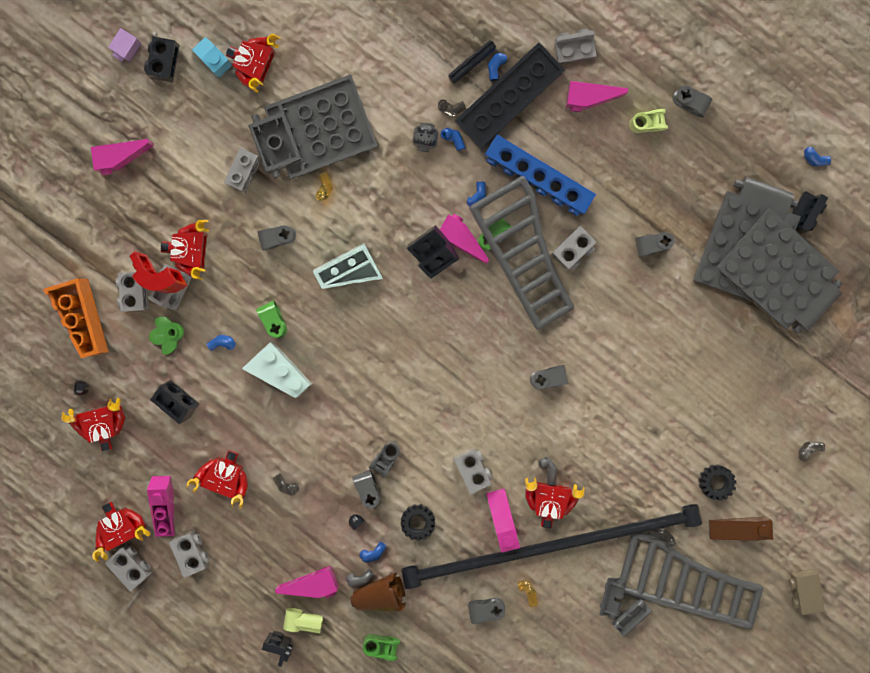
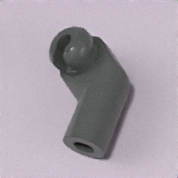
[539,457,558,485]
[346,569,375,588]

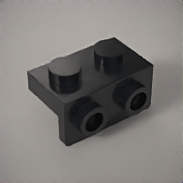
[792,191,828,234]
[262,631,293,667]

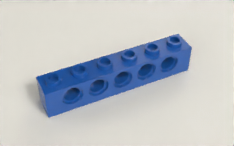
[484,135,596,216]

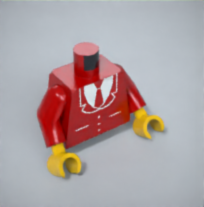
[226,33,281,93]
[160,220,209,280]
[61,398,126,451]
[186,450,248,509]
[525,478,585,529]
[92,501,151,562]

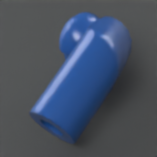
[488,53,507,81]
[440,128,466,151]
[804,147,831,166]
[467,182,486,207]
[206,335,236,351]
[359,541,387,563]

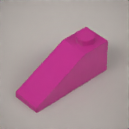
[565,81,628,112]
[91,139,153,175]
[440,214,489,264]
[486,489,520,553]
[275,566,339,598]

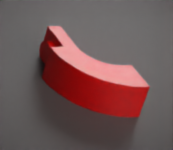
[129,251,187,294]

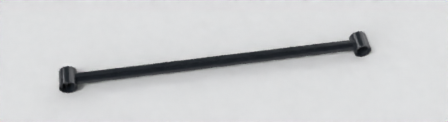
[401,504,702,589]

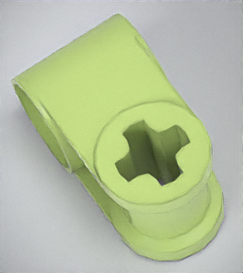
[629,109,668,133]

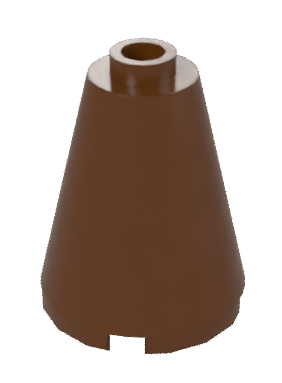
[350,573,406,612]

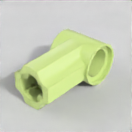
[283,608,323,633]

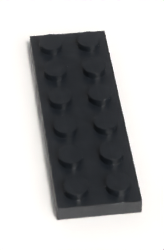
[455,42,565,150]

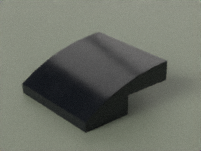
[407,225,459,279]

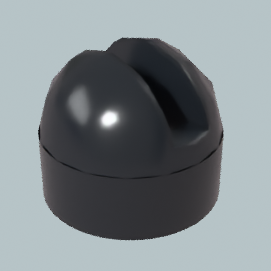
[74,380,89,396]
[349,514,365,531]

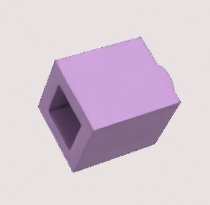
[108,28,142,62]

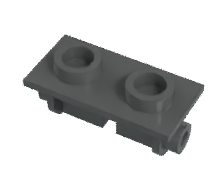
[599,578,626,619]
[612,599,652,637]

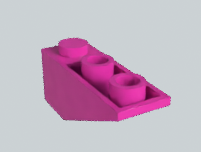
[147,476,175,537]

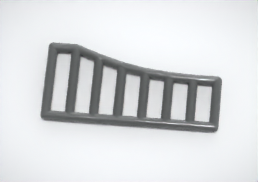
[469,176,574,330]
[619,532,763,629]

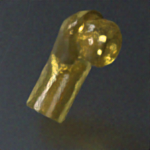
[315,172,333,201]
[517,579,538,607]

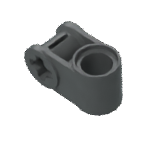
[673,86,713,118]
[257,225,296,251]
[635,232,674,257]
[530,365,569,389]
[369,440,400,478]
[352,470,381,509]
[468,598,505,624]

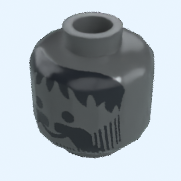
[412,123,439,152]

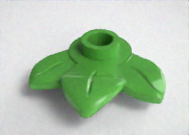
[148,316,184,355]

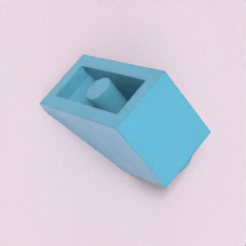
[192,37,232,78]

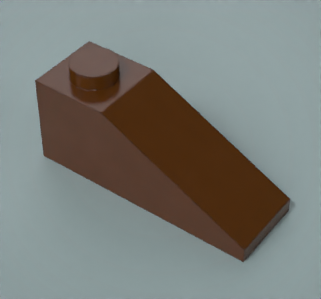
[708,516,774,541]

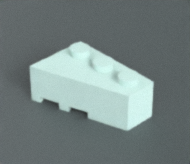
[313,243,383,289]
[242,342,312,398]

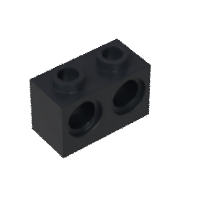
[144,36,180,83]
[150,380,199,424]

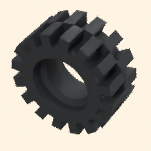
[698,464,737,501]
[400,504,435,541]

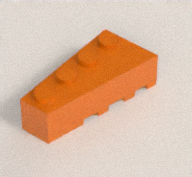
[43,278,109,358]

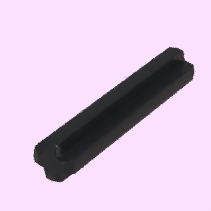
[448,40,496,83]

